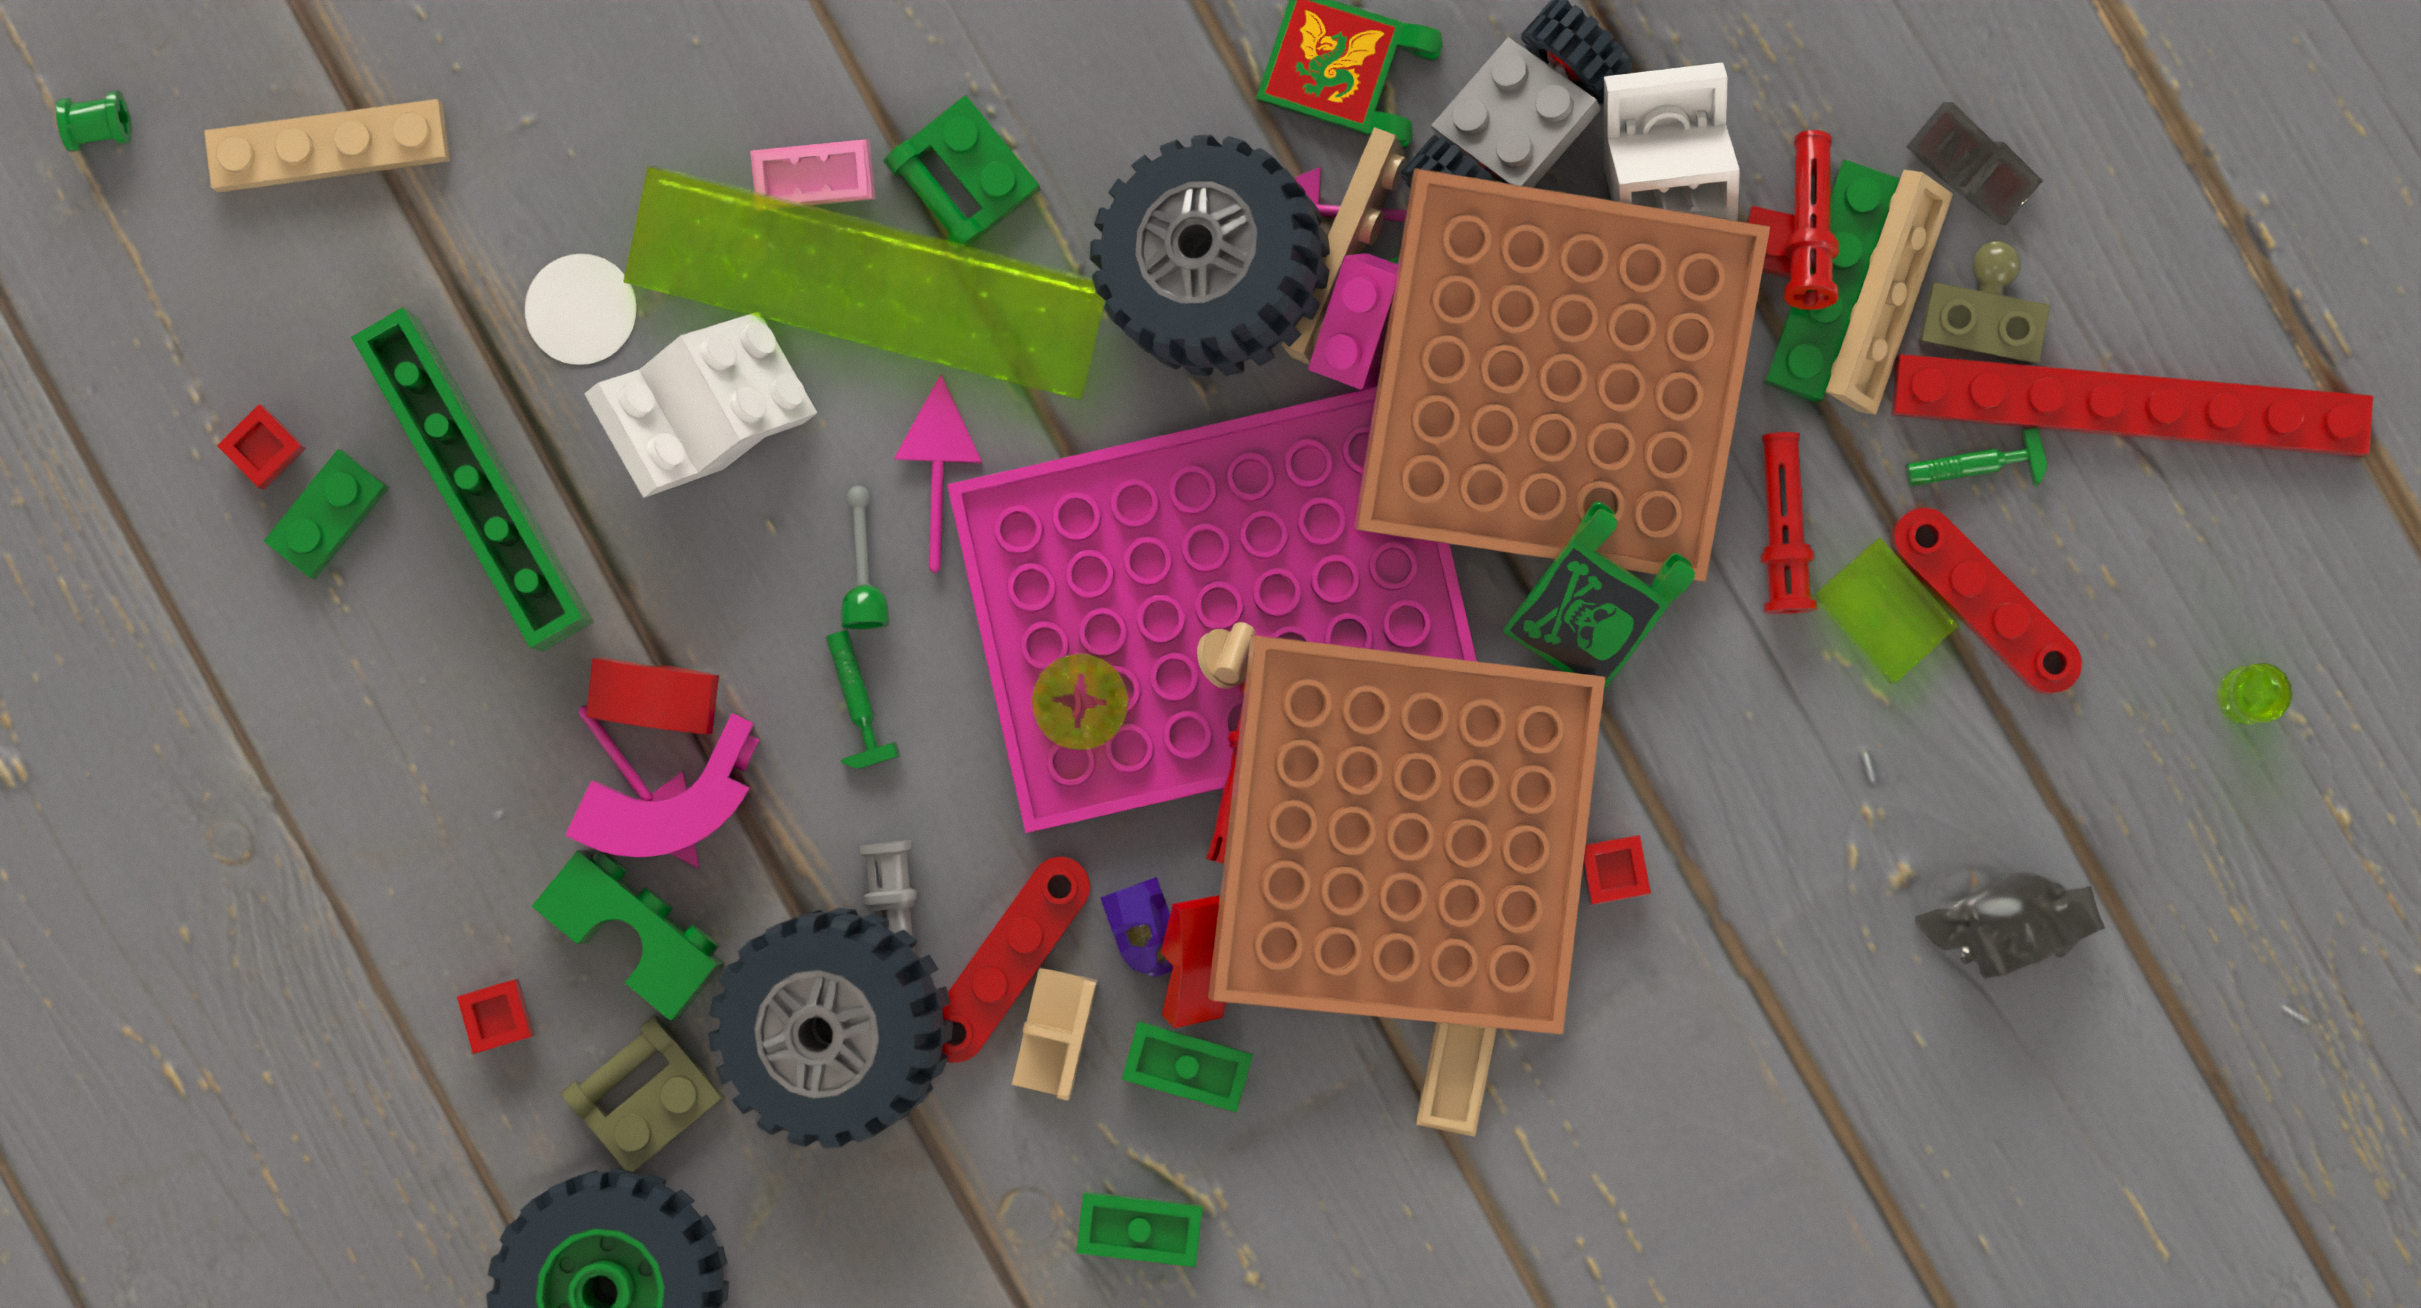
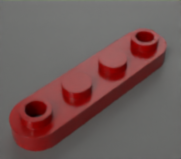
[1891,507,2082,694]
[941,857,1091,1063]

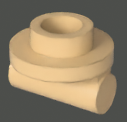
[1197,622,1256,689]

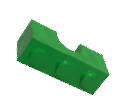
[531,850,725,1021]

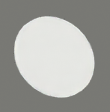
[525,254,636,365]

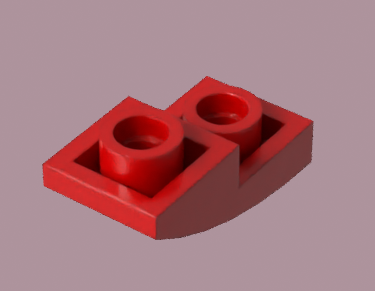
[586,657,719,734]
[1161,895,1227,1029]

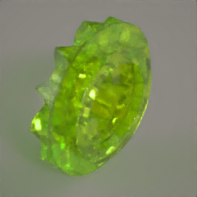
[1032,653,1128,750]

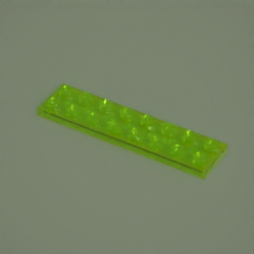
[623,165,1106,400]

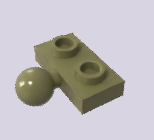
[1918,241,2051,364]

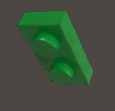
[264,449,389,580]
[1121,1021,1253,1113]
[1076,1191,1203,1267]

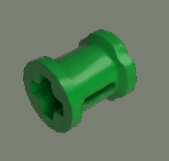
[56,90,132,152]

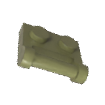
[562,1015,725,1173]

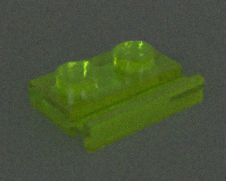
[1812,537,1959,684]

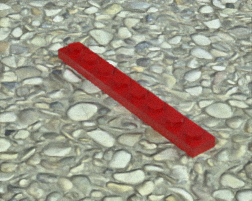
[1891,354,2373,457]

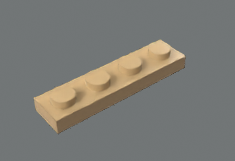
[204,99,450,193]
[1282,127,1407,365]
[1826,170,1953,415]

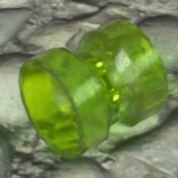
[2216,663,2293,725]

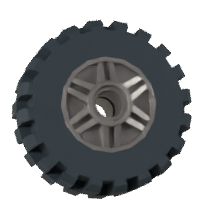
[1090,134,1330,377]
[708,908,953,1148]

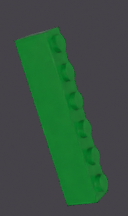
[351,307,594,652]

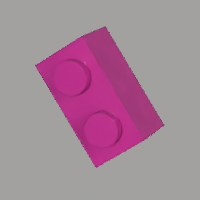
[1308,253,1398,390]

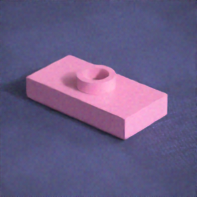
[750,139,876,210]

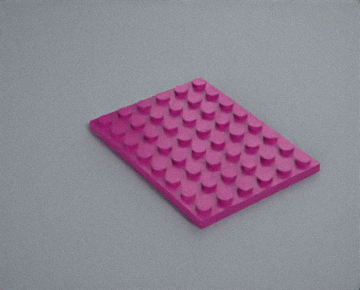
[947,387,1477,833]

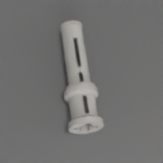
[858,840,918,952]

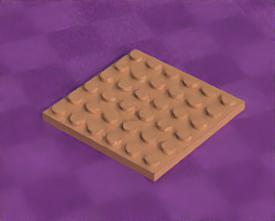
[1354,168,1770,582]
[1208,635,1605,1034]

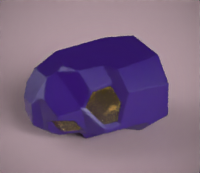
[1100,877,1173,977]

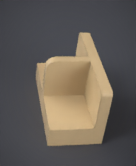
[1012,967,1098,1101]

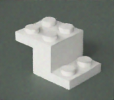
[1604,62,1740,221]
[585,311,817,498]

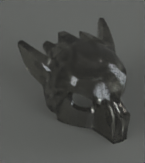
[1915,871,2105,978]

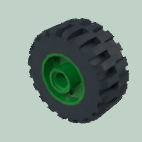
[486,1168,729,1308]

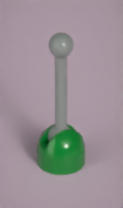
[841,486,889,630]

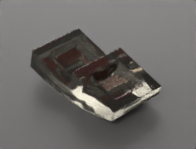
[1906,102,2043,226]

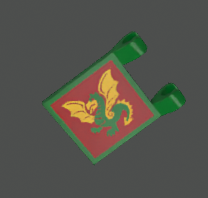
[1256,0,1443,149]

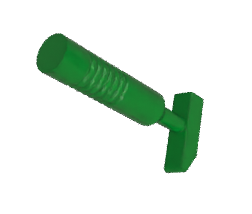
[1906,428,2048,487]
[826,630,900,769]

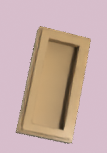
[1415,1022,1497,1137]

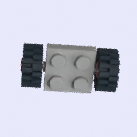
[1401,0,1633,189]

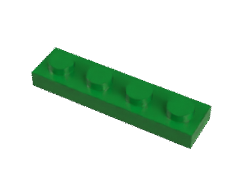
[1763,159,1900,403]

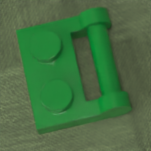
[883,94,1041,253]

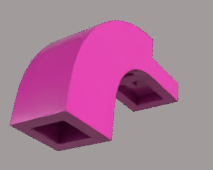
[565,713,760,857]

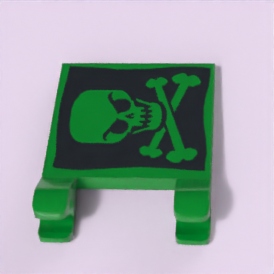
[1503,501,1695,691]

